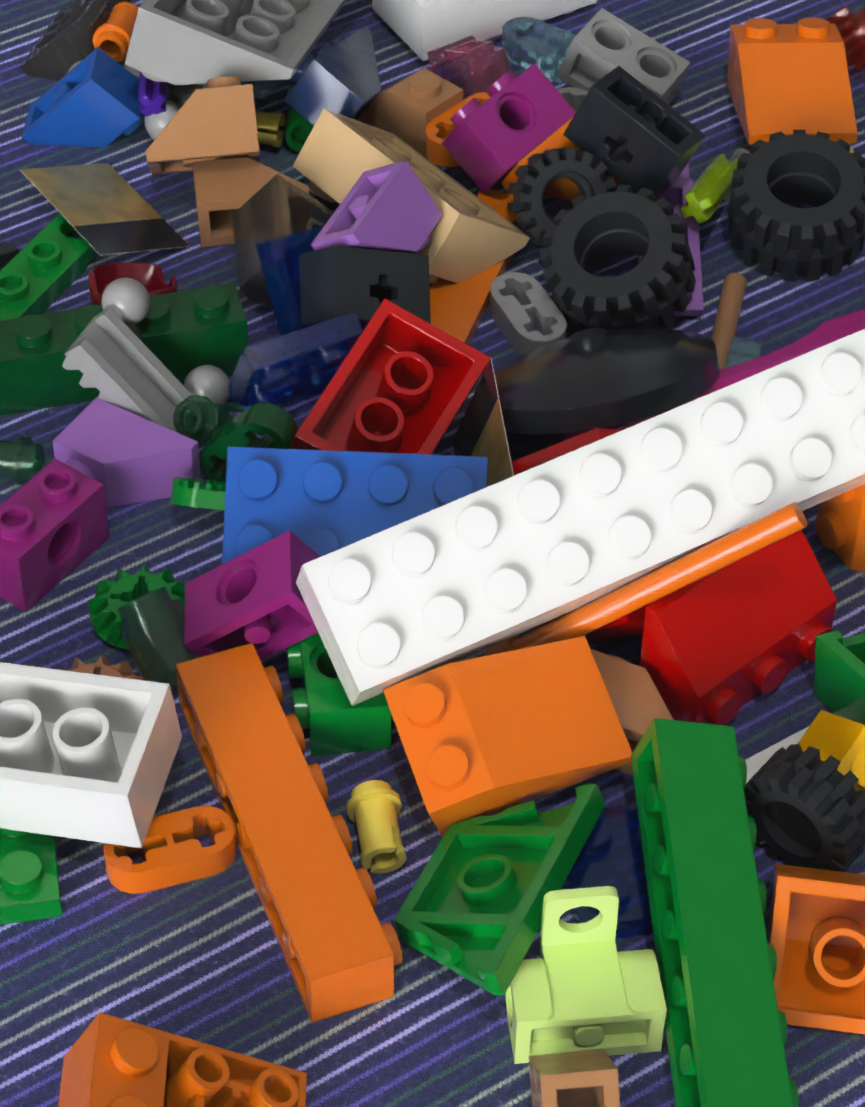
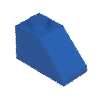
[22,47,144,147]

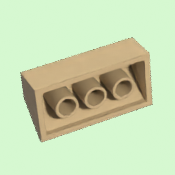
[293,108,530,284]

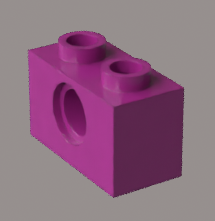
[441,63,576,194]
[0,459,110,612]
[184,530,321,661]

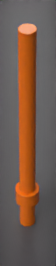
[480,502,807,657]

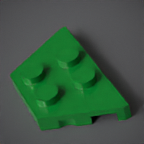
[394,784,605,996]

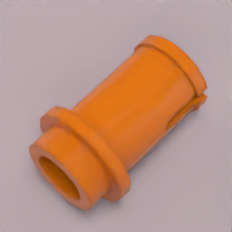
[93,2,138,62]

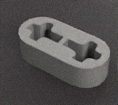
[489,272,567,356]

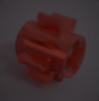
[826,6,865,70]

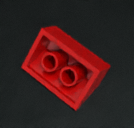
[291,299,491,455]
[640,529,837,726]

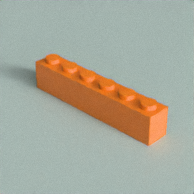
[175,643,403,1023]

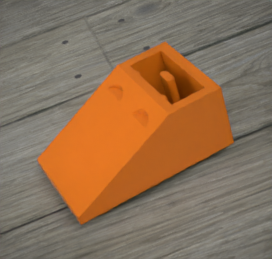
[58,1012,307,1107]

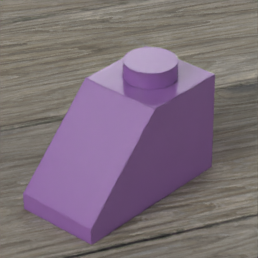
[311,160,443,254]
[53,397,201,508]

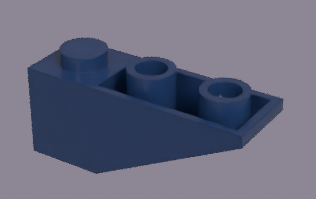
[284,27,381,126]

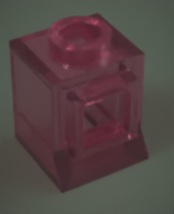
[427,36,510,100]

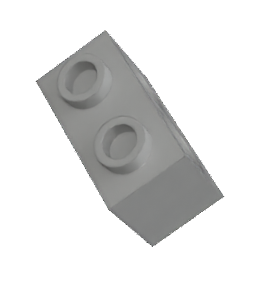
[557,8,691,105]

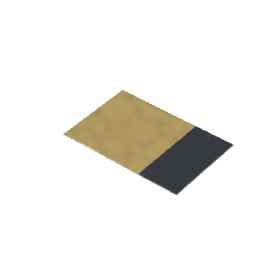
[20,163,190,256]
[453,358,514,487]

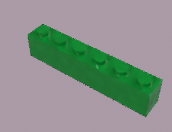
[631,718,799,1107]

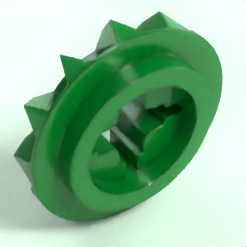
[88,564,185,651]

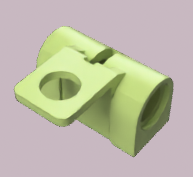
[505,886,667,1064]

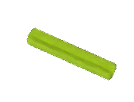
[680,154,738,224]

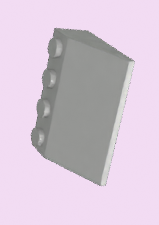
[124,0,347,85]

